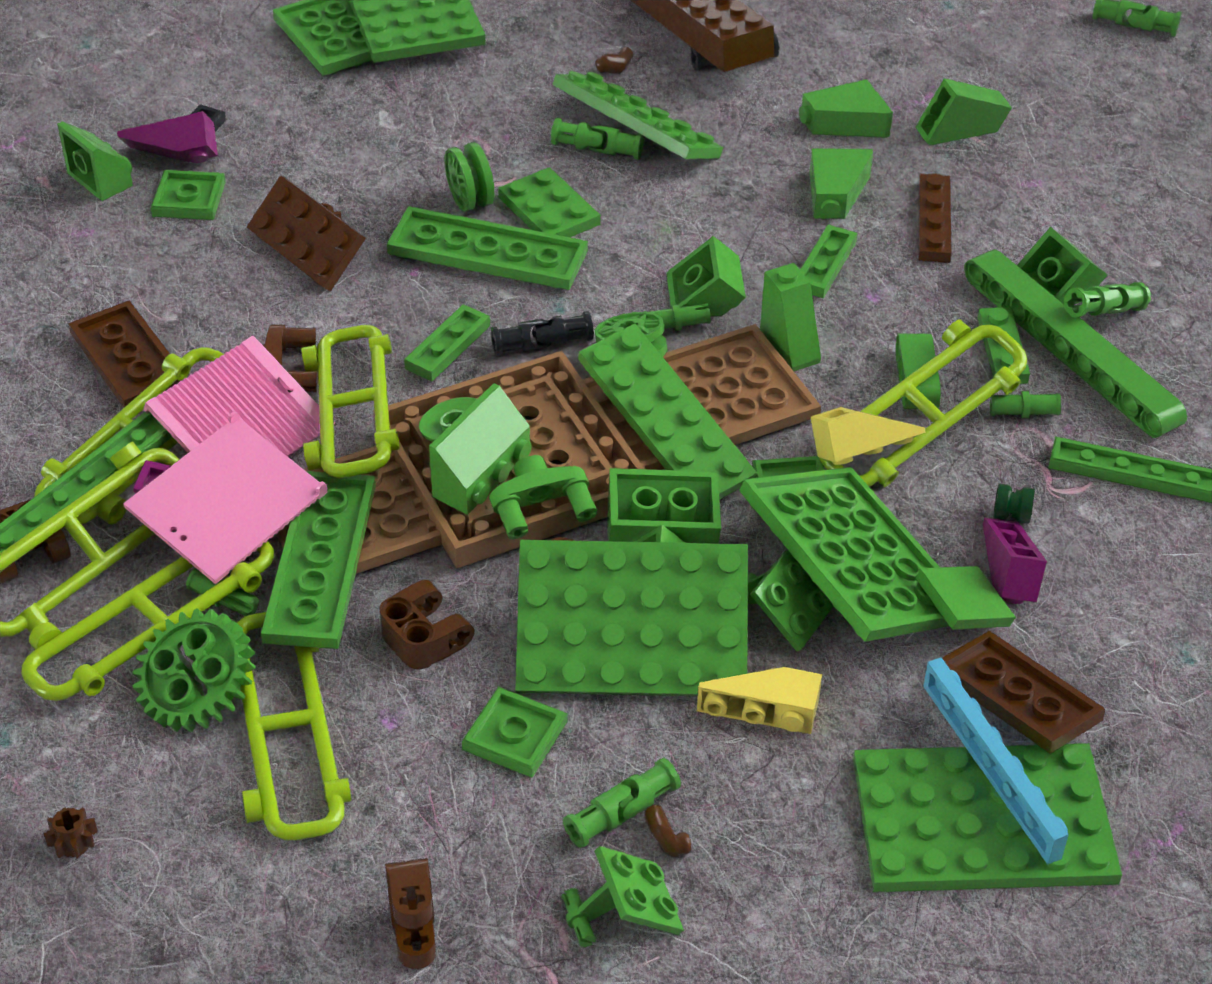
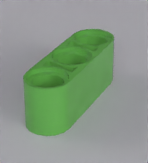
[895,333,941,409]

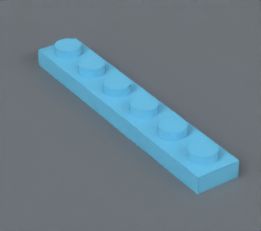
[923,657,1068,864]

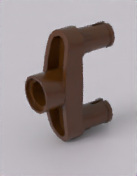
[262,324,317,393]

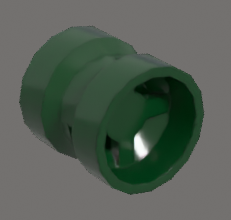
[993,483,1035,524]

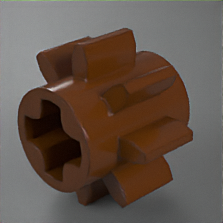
[43,807,98,858]

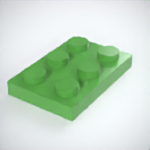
[498,167,601,237]

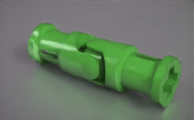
[1092,0,1182,37]
[551,118,645,160]
[1064,282,1151,318]
[563,758,681,848]

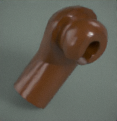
[595,47,634,74]
[644,805,692,858]

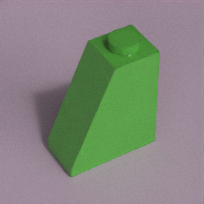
[916,78,1012,145]
[799,79,893,138]
[809,148,873,219]
[760,263,821,371]

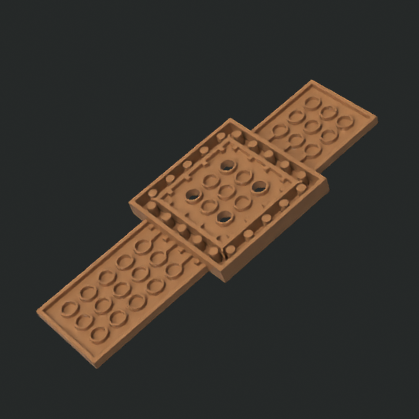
[276,324,821,574]

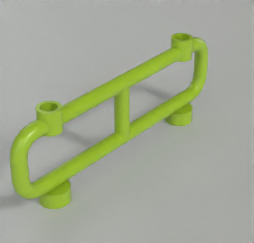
[819,319,1027,487]
[301,325,400,478]
[34,347,224,525]
[0,441,180,637]
[21,541,274,701]
[220,612,351,840]

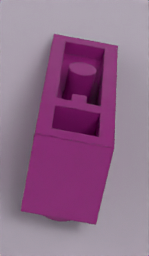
[117,111,218,163]
[983,517,1047,604]

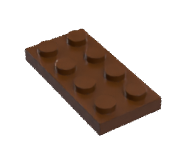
[246,175,366,291]
[68,300,187,407]
[942,631,1105,754]

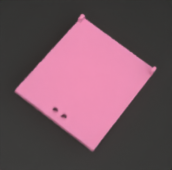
[143,336,335,457]
[123,411,328,584]

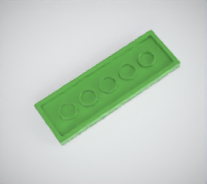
[552,71,724,159]
[387,206,588,290]
[578,323,757,499]
[261,471,376,649]

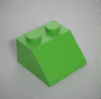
[57,121,133,201]
[1017,227,1108,305]
[666,236,746,316]

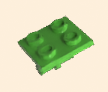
[748,550,833,652]
[561,846,684,947]

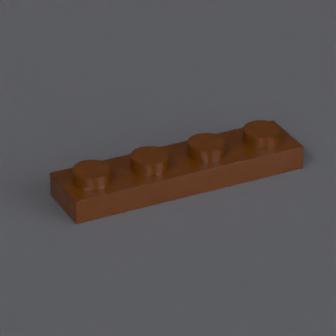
[918,173,952,263]

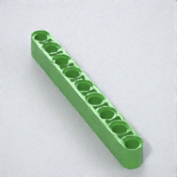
[964,249,1187,438]

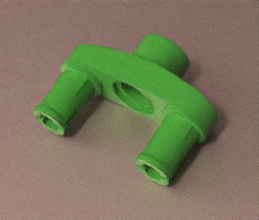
[489,455,597,540]

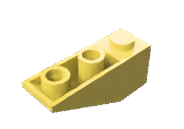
[810,407,926,465]
[697,667,822,734]

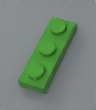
[801,224,858,299]
[404,304,490,381]
[977,307,1030,384]

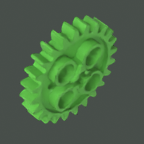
[132,609,256,732]

